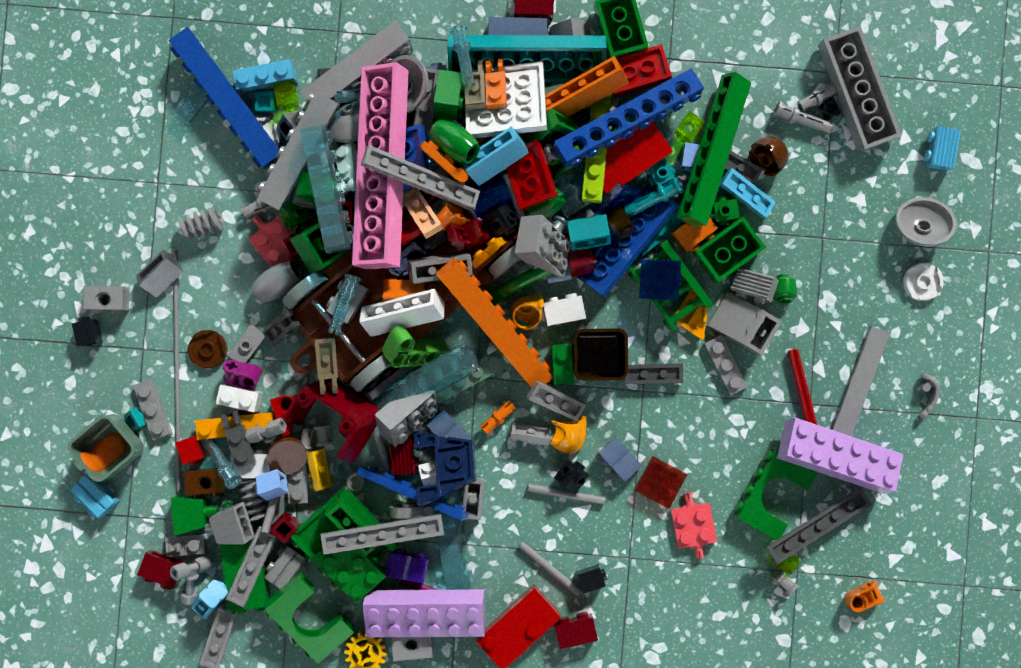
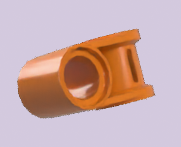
[436,203,471,230]
[843,580,885,612]

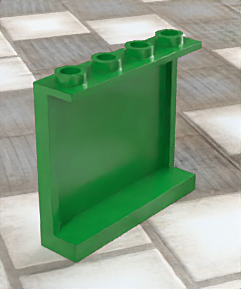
[291,486,398,594]

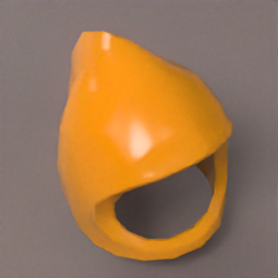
[511,294,544,330]
[550,415,587,454]

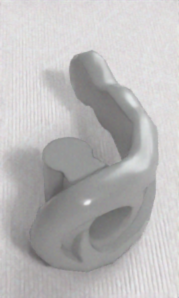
[919,374,940,419]

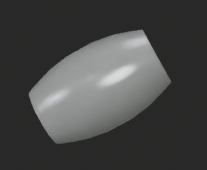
[252,261,303,303]

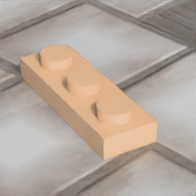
[403,188,444,239]

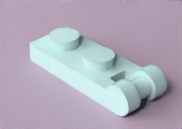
[336,142,357,197]

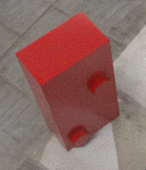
[476,584,561,668]

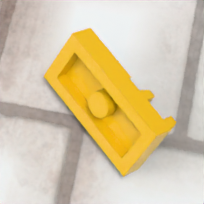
[307,449,332,491]

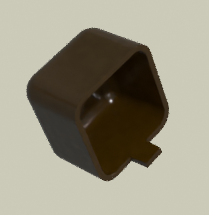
[572,328,628,381]

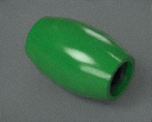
[429,120,480,164]

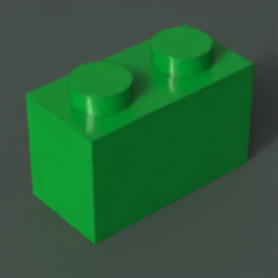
[551,344,574,385]

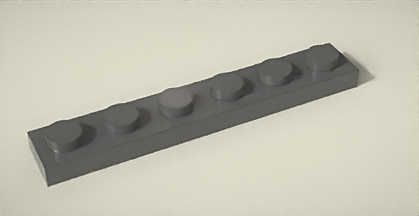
[765,488,872,565]

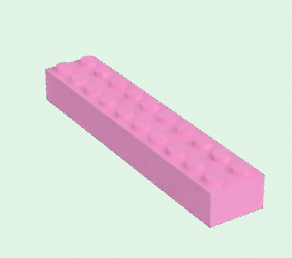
[352,62,409,269]

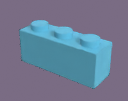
[232,59,298,95]
[463,126,529,186]

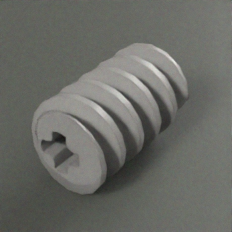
[178,206,224,240]
[238,479,268,521]

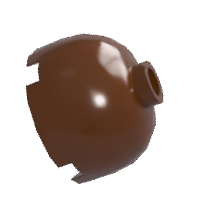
[749,136,789,177]

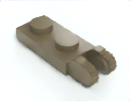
[464,61,487,110]
[314,338,338,395]

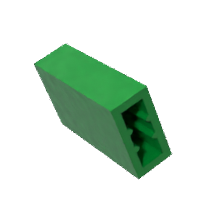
[220,534,271,614]

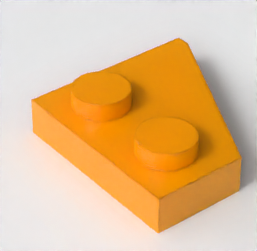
[471,236,508,269]
[675,289,708,340]

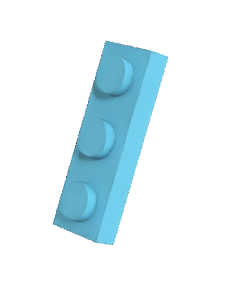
[720,168,776,219]

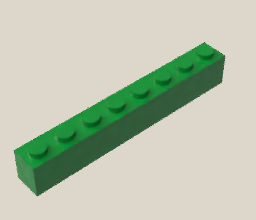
[677,72,751,227]

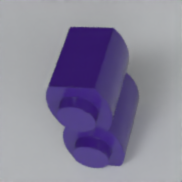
[385,548,429,583]

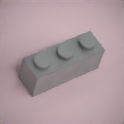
[407,252,473,284]

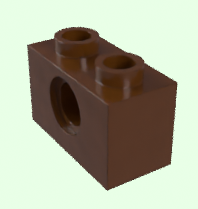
[184,467,230,498]

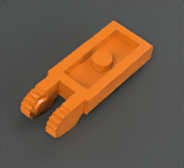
[485,59,507,110]
[419,141,468,183]

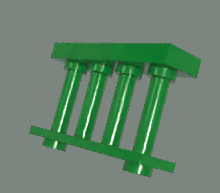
[628,240,713,331]

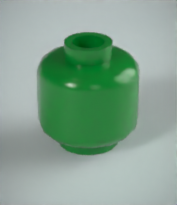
[773,274,797,304]

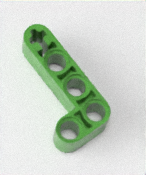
[382,325,454,368]

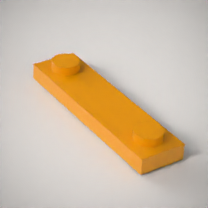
[195,412,275,440]

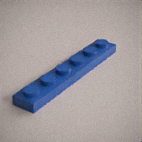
[357,465,469,521]

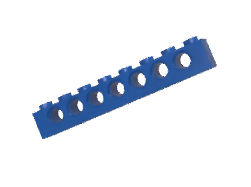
[553,68,704,168]

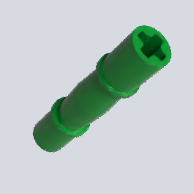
[488,267,553,305]

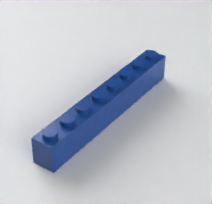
[168,26,279,170]

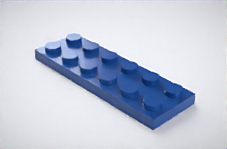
[576,185,678,298]

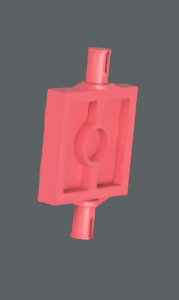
[249,215,300,267]
[671,492,717,559]

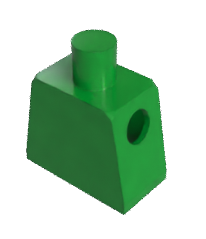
[171,495,219,535]

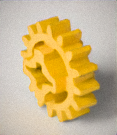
[344,631,388,668]

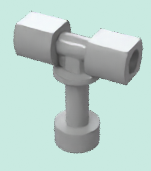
[245,418,287,444]
[170,556,212,605]

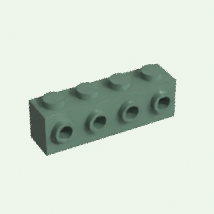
[429,349,508,405]

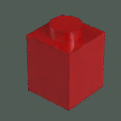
[175,436,206,466]

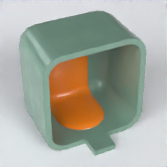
[68,414,144,482]

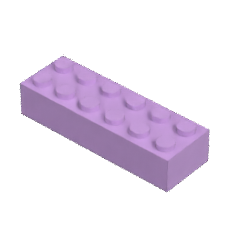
[777,417,903,494]
[363,589,486,637]

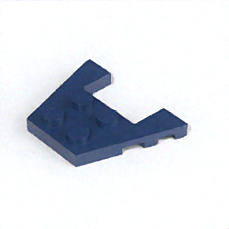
[414,432,477,507]

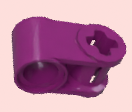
[223,360,262,390]

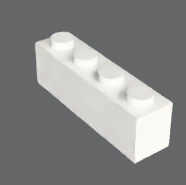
[360,289,445,337]

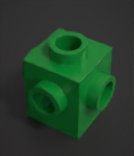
[710,197,740,226]
[279,202,313,233]

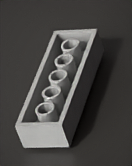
[300,20,413,106]
[818,26,902,153]
[256,91,340,210]

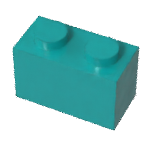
[567,214,611,251]

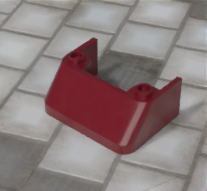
[282,379,380,463]

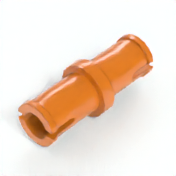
[480,400,516,435]

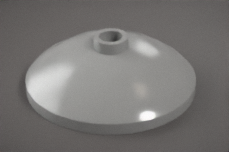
[389,55,428,114]
[326,101,360,143]
[895,197,957,247]

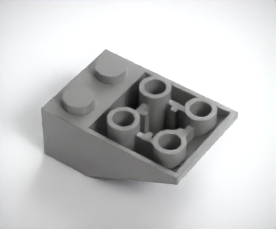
[515,215,571,277]
[708,292,782,355]
[375,390,438,447]

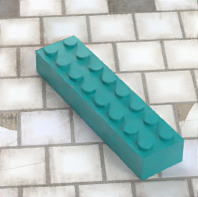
[447,35,607,82]

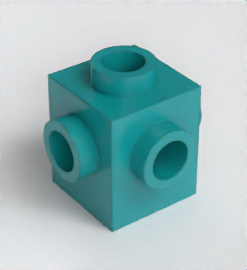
[646,158,676,190]

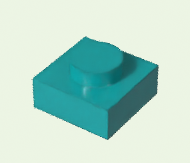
[254,92,276,113]
[123,407,145,432]

